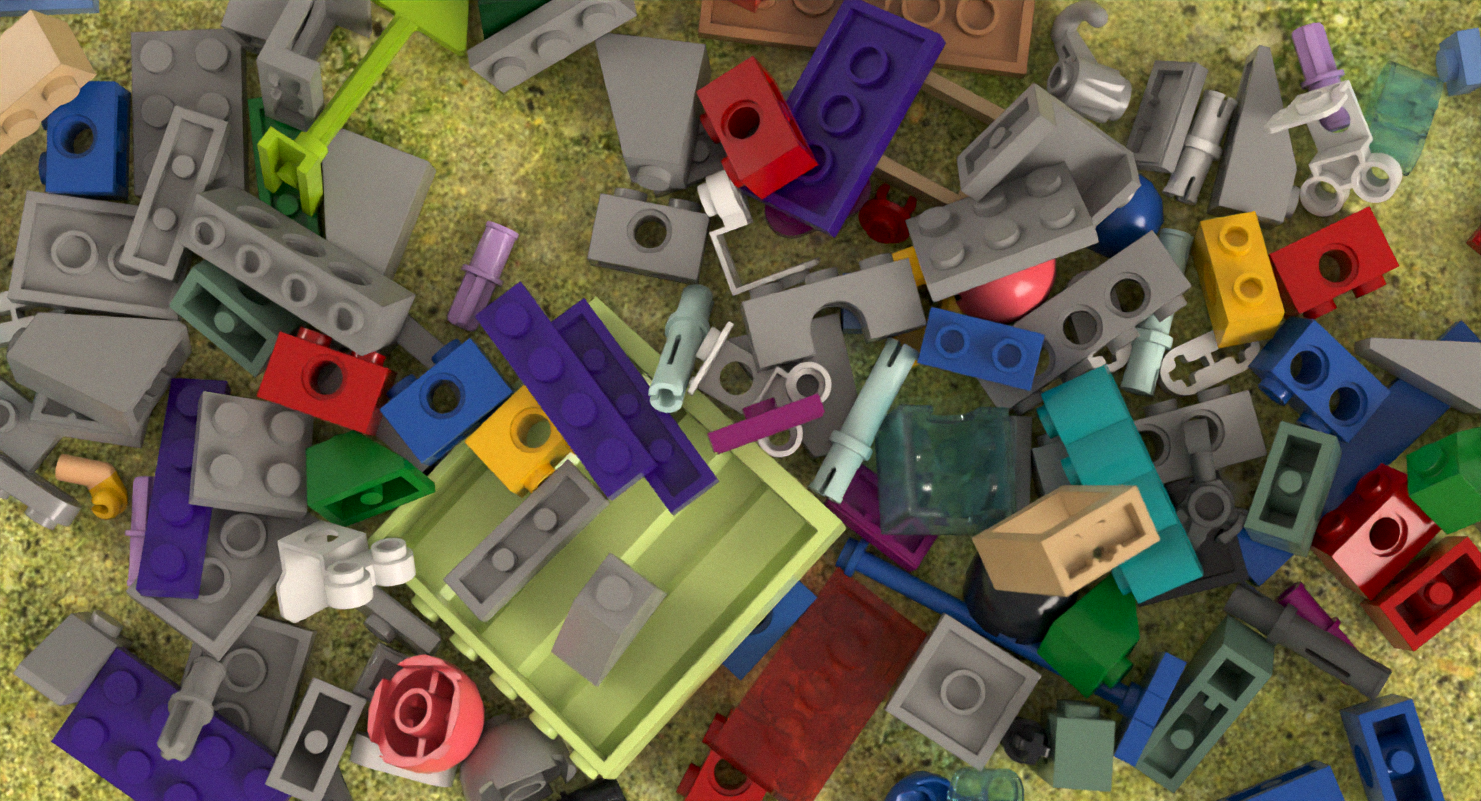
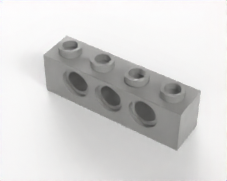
[179,185,416,356]
[977,230,1192,416]
[1031,384,1267,499]

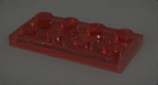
[708,567,927,801]

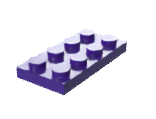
[739,0,946,238]
[51,646,291,801]

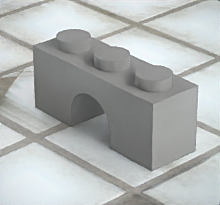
[740,253,927,373]

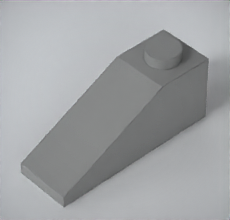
[1207,45,1300,230]
[1354,337,1481,414]

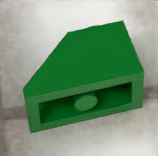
[1406,426,1481,535]
[306,430,435,527]
[1036,573,1140,699]

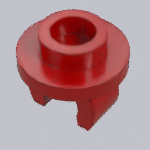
[858,183,917,244]

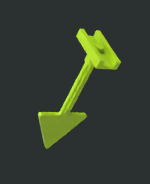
[257,0,469,217]

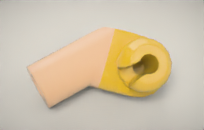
[55,454,128,520]

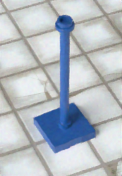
[835,537,1187,767]

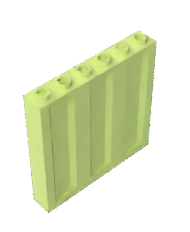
[367,297,847,780]

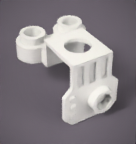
[1263,79,1402,217]
[697,170,821,296]
[687,321,832,458]
[276,520,416,623]

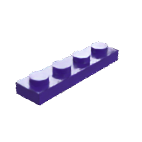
[475,281,658,501]
[552,298,720,516]
[136,378,231,599]

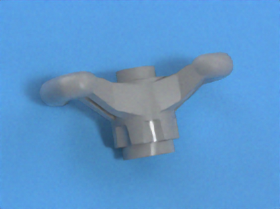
[1047,0,1132,123]

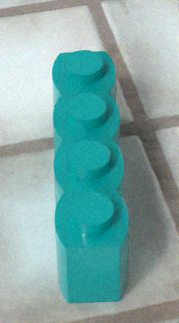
[1037,364,1204,604]

